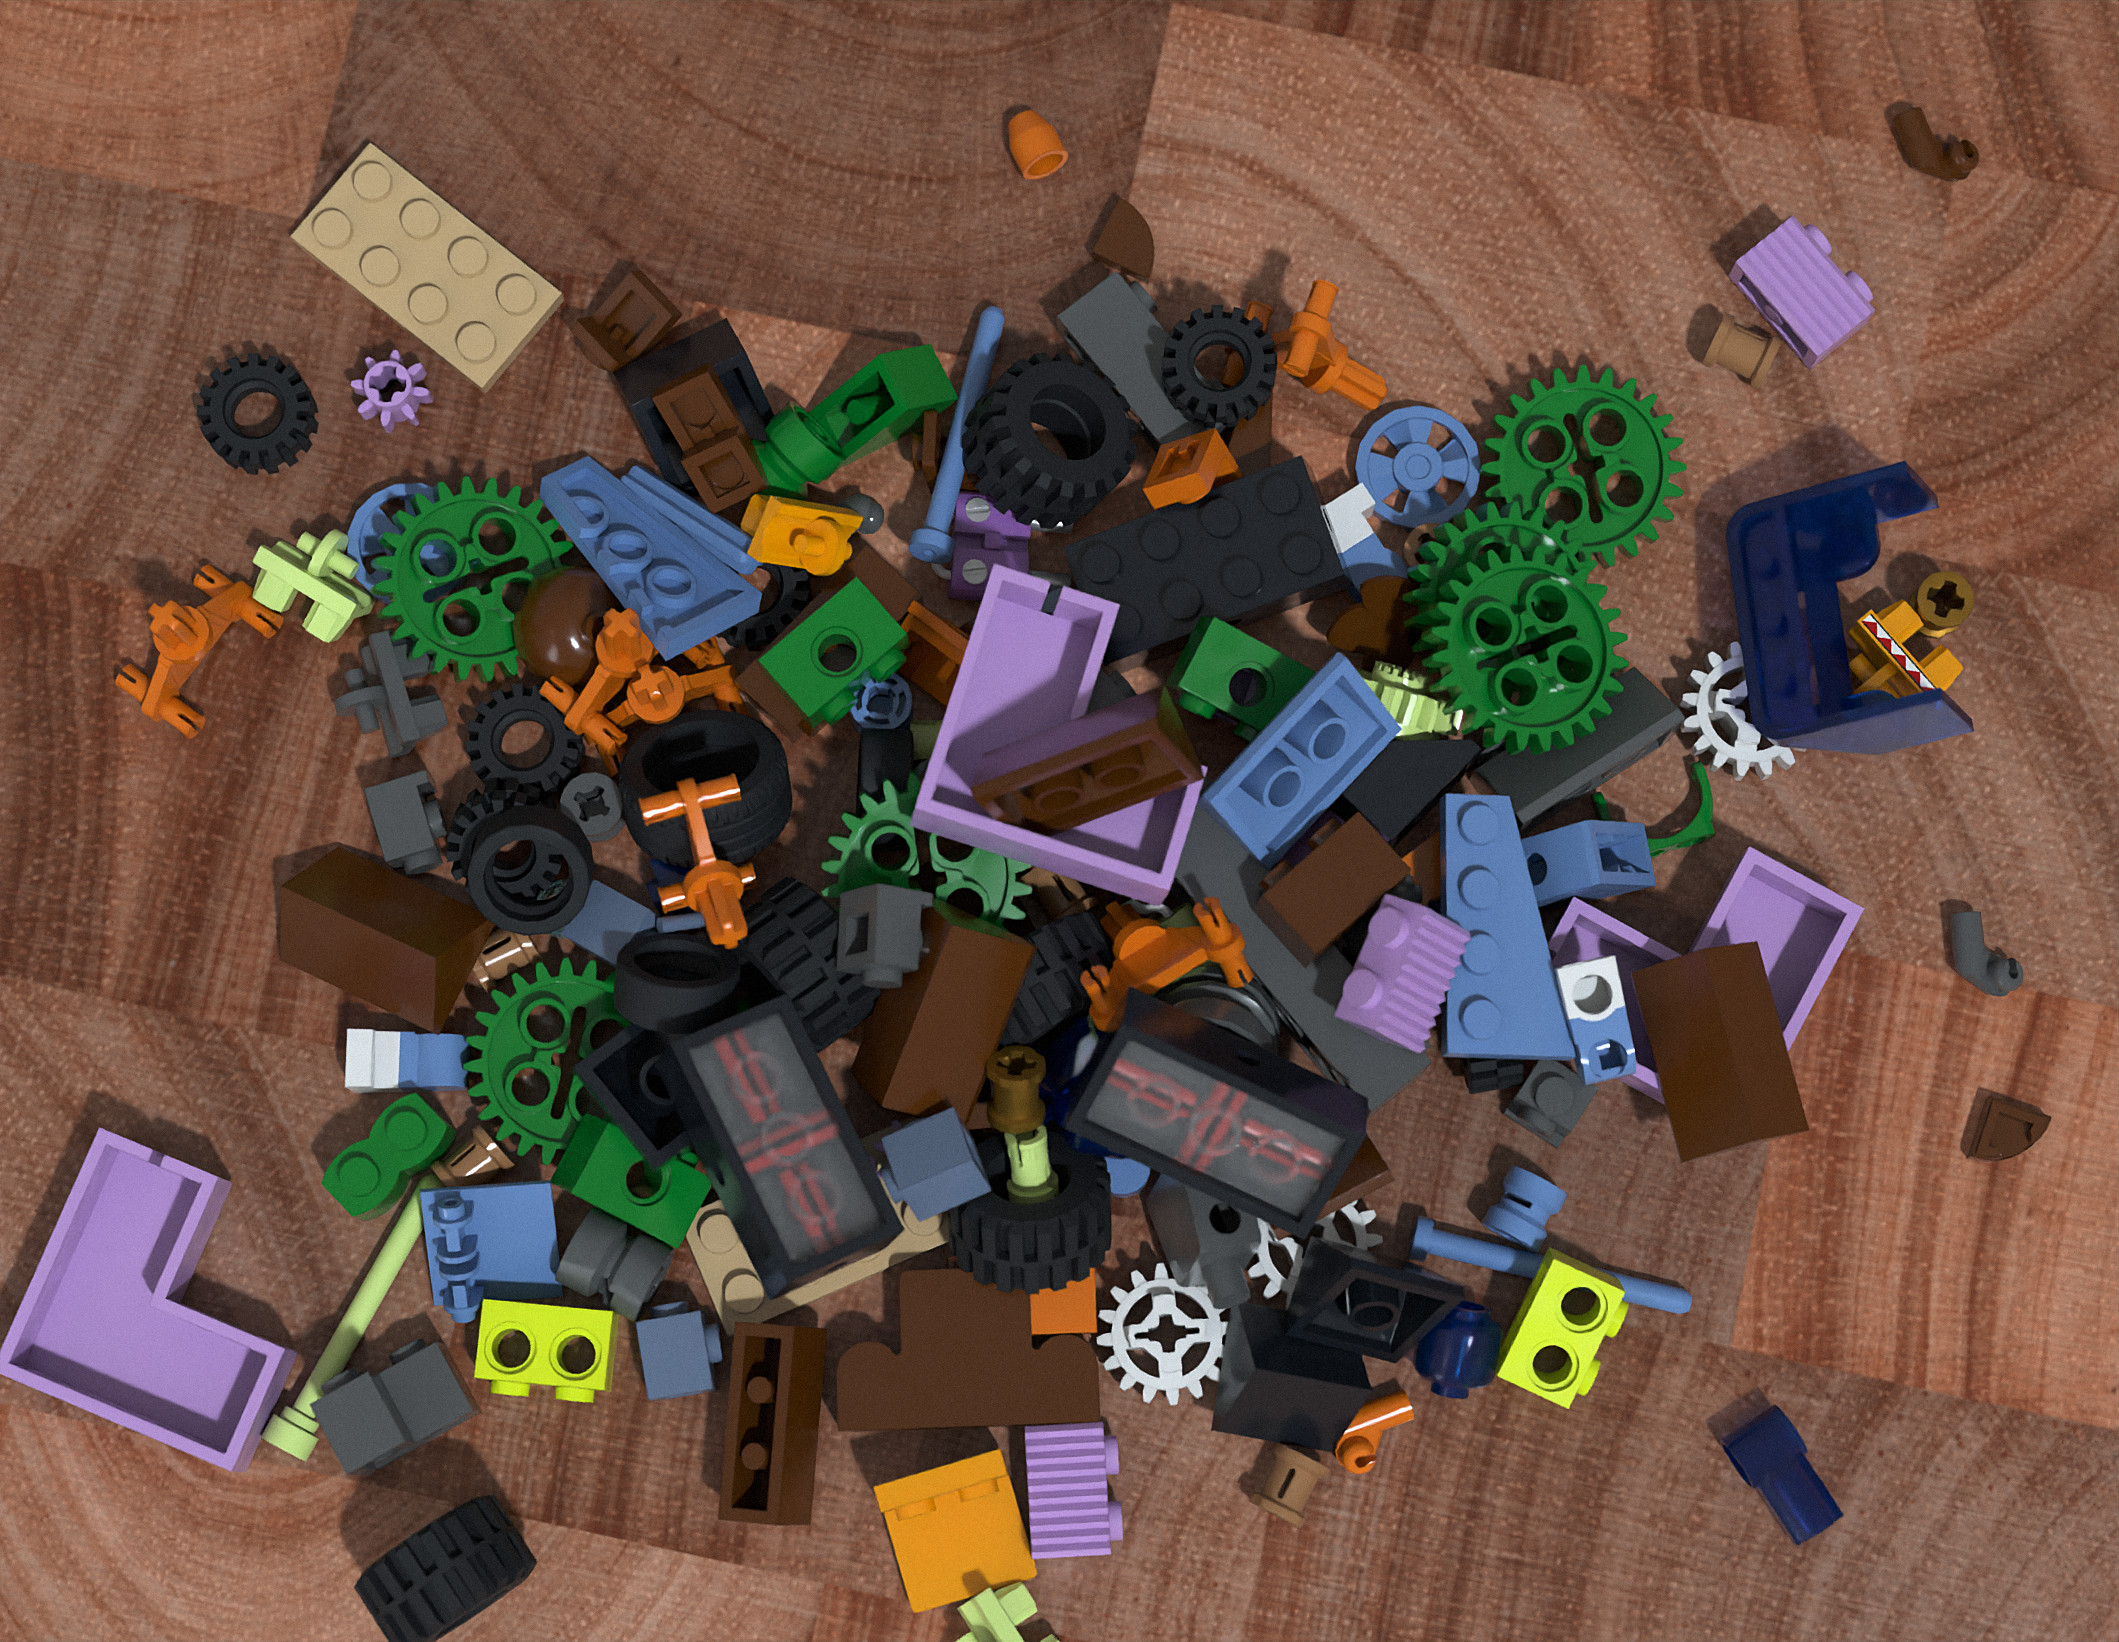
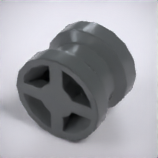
[560,772,626,843]

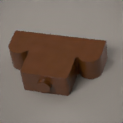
[836,1256,1100,1432]

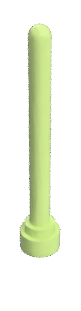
[261,1174,445,1462]

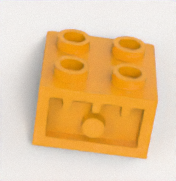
[873,1449,1037,1613]

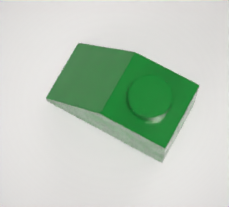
[808,344,959,468]

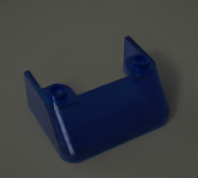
[1726,461,1974,755]

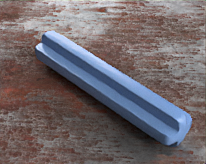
[620,465,764,575]

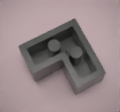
[310,1338,481,1476]

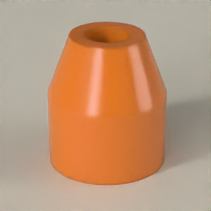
[1008,110,1068,180]

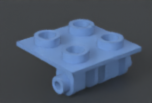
[420,1180,564,1323]

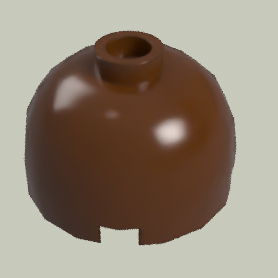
[513,564,626,692]

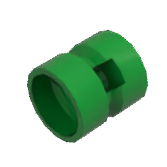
[750,401,847,501]

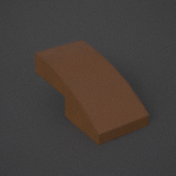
[652,363,769,514]

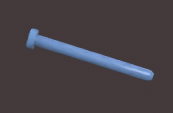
[908,306,1005,564]
[1407,1215,1692,1314]

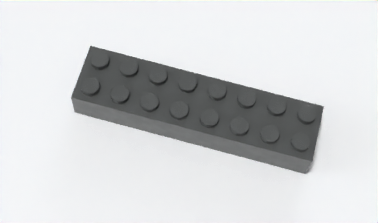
[1085,667,1432,1120]

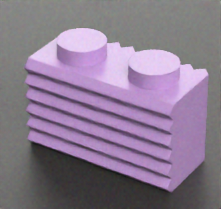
[1729,216,1876,369]
[1334,894,1471,1053]
[1025,1422,1123,1559]

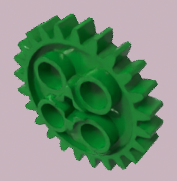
[1479,365,1687,569]
[370,476,573,684]
[1402,501,1603,705]
[1421,544,1629,756]
[821,770,1032,932]
[463,958,632,1165]

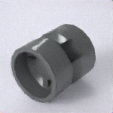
[555,1207,676,1323]

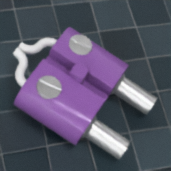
[931,491,1073,601]

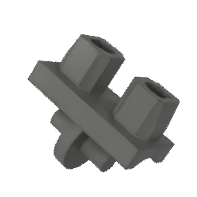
[334,630,448,759]

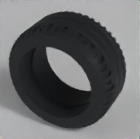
[618,710,793,869]

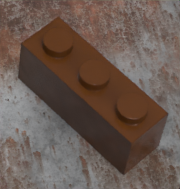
[734,544,924,744]
[718,1321,827,1526]

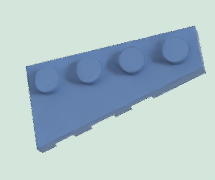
[539,456,762,661]
[1440,793,1576,1061]

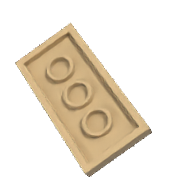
[290,142,565,394]
[685,1115,949,1338]

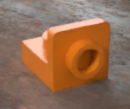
[1142,428,1243,509]

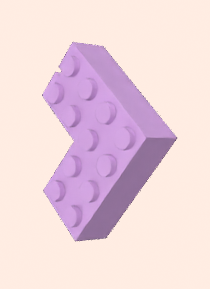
[909,564,1208,907]
[1547,846,1865,1105]
[0,1127,298,1473]

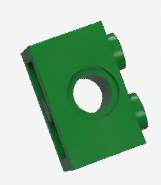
[758,577,910,729]
[1166,616,1316,743]
[551,1113,713,1249]

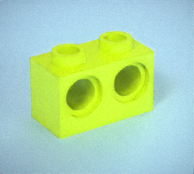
[1493,1247,1629,1409]
[474,1299,620,1403]

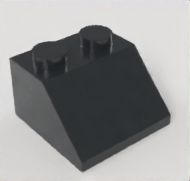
[613,318,775,498]
[1329,739,1481,849]

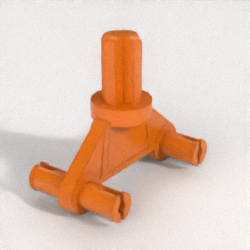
[1220,279,1388,411]
[115,564,284,739]
[540,607,717,756]
[578,636,752,780]
[638,773,758,949]
[1080,897,1254,1031]

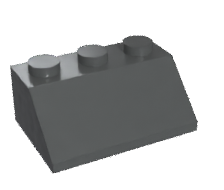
[1469,667,1686,838]

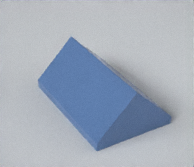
[1196,652,1402,871]

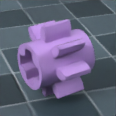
[351,350,433,433]

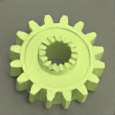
[1356,661,1464,740]

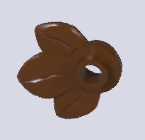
[1326,575,1432,673]

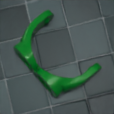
[1591,760,1716,859]

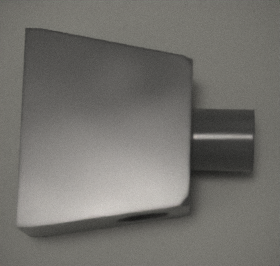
[1145,1173,1261,1309]

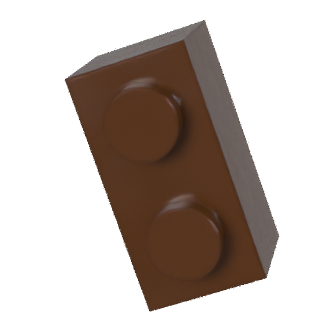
[1253,811,1412,968]

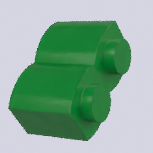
[321,1093,458,1222]

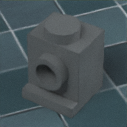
[364,770,449,875]
[837,884,933,988]
[1503,1060,1599,1149]

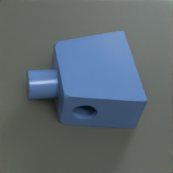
[1521,820,1657,908]

